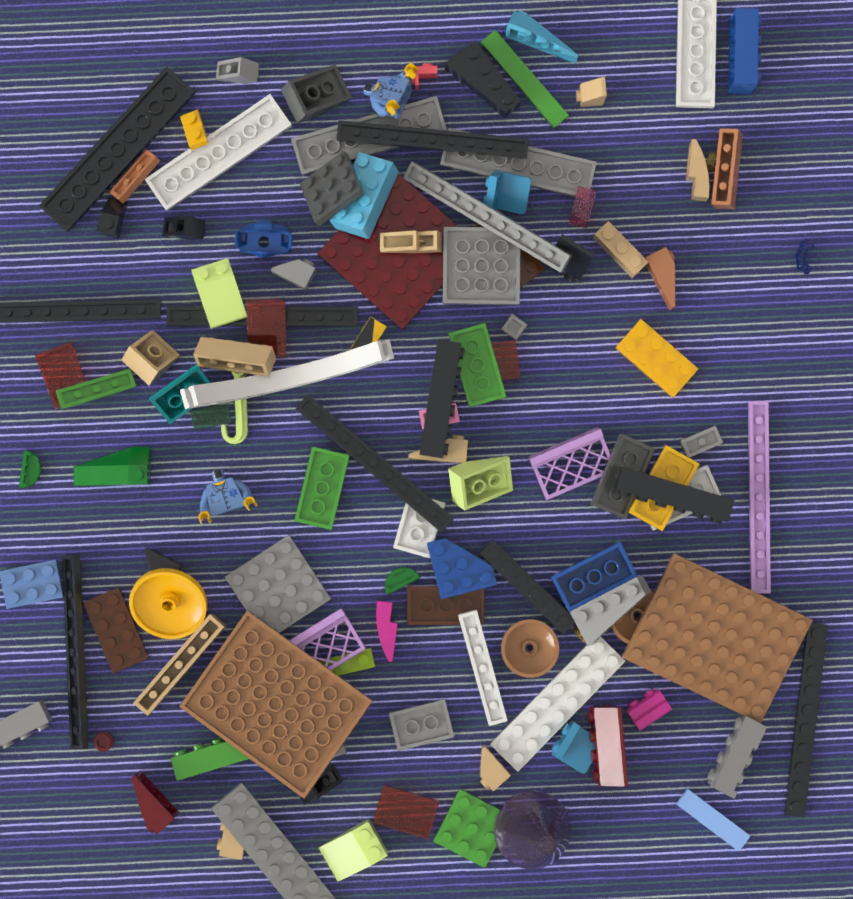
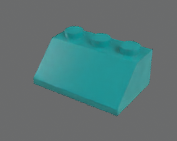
[149,365,211,424]

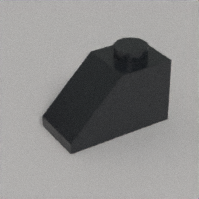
[96,198,128,239]
[162,216,206,240]
[144,548,183,571]
[299,765,343,805]

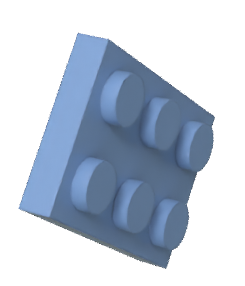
[0,560,64,609]

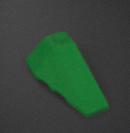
[74,447,151,486]

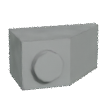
[216,57,259,84]
[271,259,317,291]

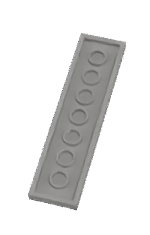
[291,96,447,176]
[440,128,597,200]
[211,782,336,899]

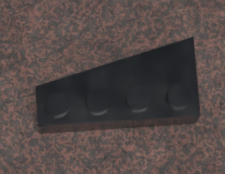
[445,41,521,118]

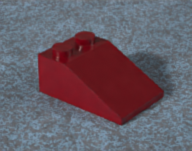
[131,770,180,835]

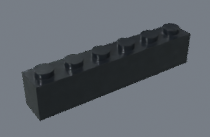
[419,339,464,459]
[614,466,735,524]
[479,540,575,635]

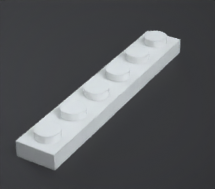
[458,609,508,726]

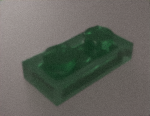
[190,404,232,431]

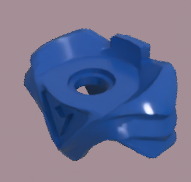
[235,219,293,257]

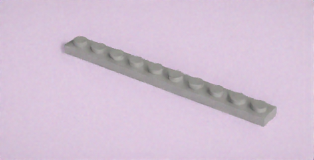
[403,161,572,273]

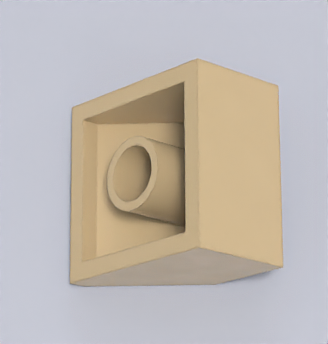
[121,330,180,386]

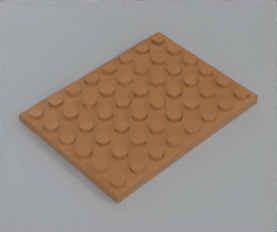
[622,553,813,723]
[179,611,373,799]

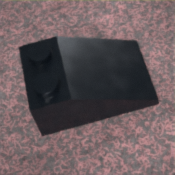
[547,234,595,283]

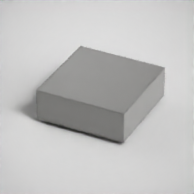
[501,314,528,340]

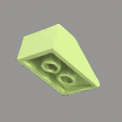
[191,258,247,329]
[448,456,513,511]
[319,818,388,882]

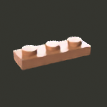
[109,149,160,203]

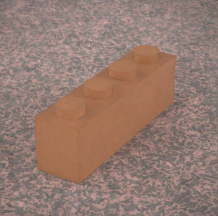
[711,129,743,210]

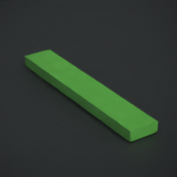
[481,30,569,129]

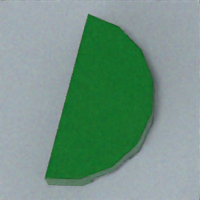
[19,450,42,488]
[385,567,421,595]

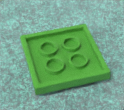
[433,788,511,868]

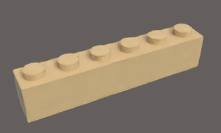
[133,613,227,716]

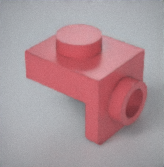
[411,63,437,90]

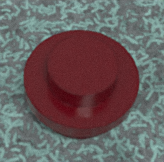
[94,732,114,752]

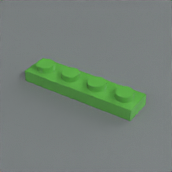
[56,369,136,410]

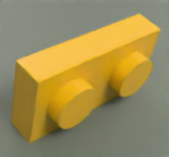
[180,109,209,151]

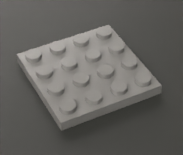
[443,227,520,305]
[225,535,331,633]

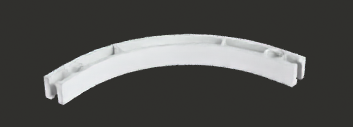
[180,340,394,409]

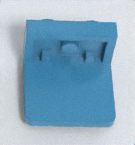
[483,170,532,214]
[551,721,594,774]

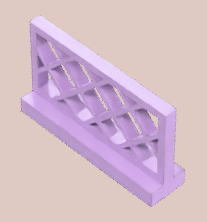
[528,427,610,500]
[289,609,366,671]

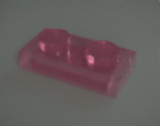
[569,186,597,228]

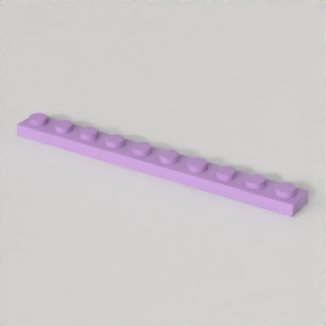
[748,401,771,593]

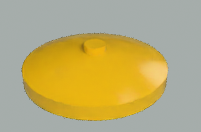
[129,568,208,639]

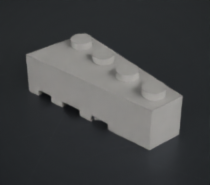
[570,575,651,646]
[707,715,767,799]

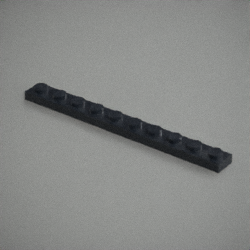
[337,120,529,159]
[0,299,162,323]
[167,306,358,327]
[296,394,454,533]
[62,555,89,750]
[784,623,828,818]

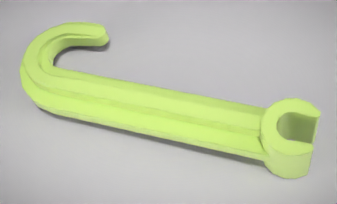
[221,371,248,444]

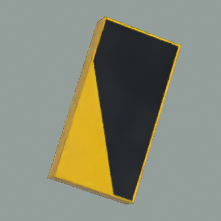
[350,316,387,350]

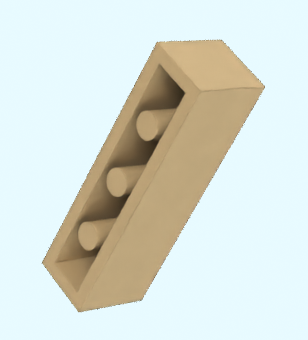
[193,337,276,377]

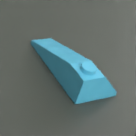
[505,11,579,64]

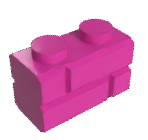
[626,688,672,731]

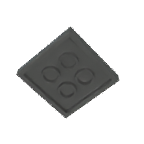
[299,151,364,226]

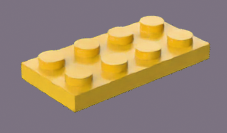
[615,319,698,398]
[628,445,699,531]

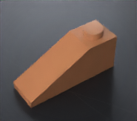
[645,247,675,311]

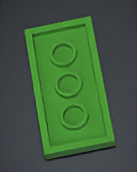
[448,323,506,408]
[294,447,350,530]

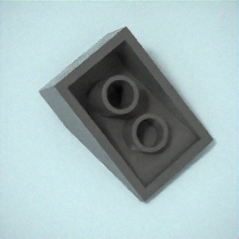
[281,64,352,124]

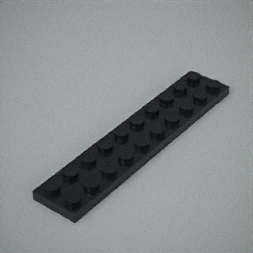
[39,66,195,232]

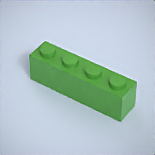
[170,738,249,781]

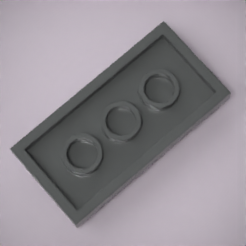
[590,434,655,519]

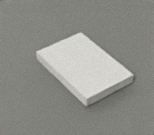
[393,499,445,558]

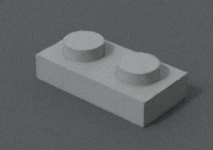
[680,425,723,458]

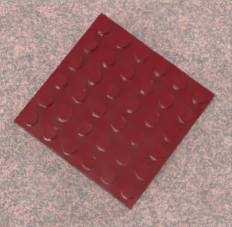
[317,173,458,330]

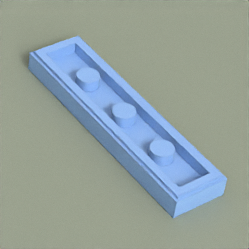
[676,788,750,851]

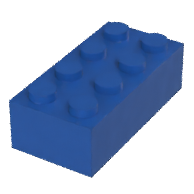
[728,8,762,94]
[550,542,638,612]

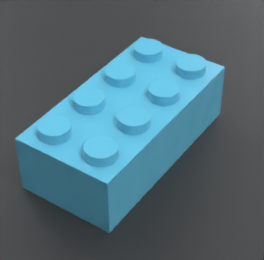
[329,152,399,239]

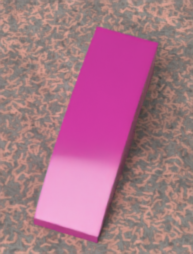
[376,600,398,662]

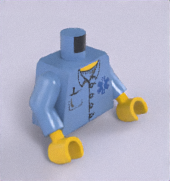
[364,63,418,119]
[198,469,258,524]

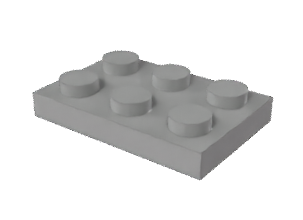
[389,699,454,751]

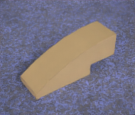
[686,139,709,202]
[380,231,442,253]

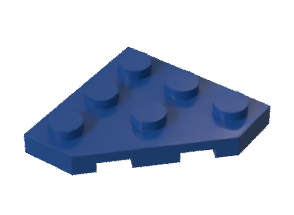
[427,538,497,599]

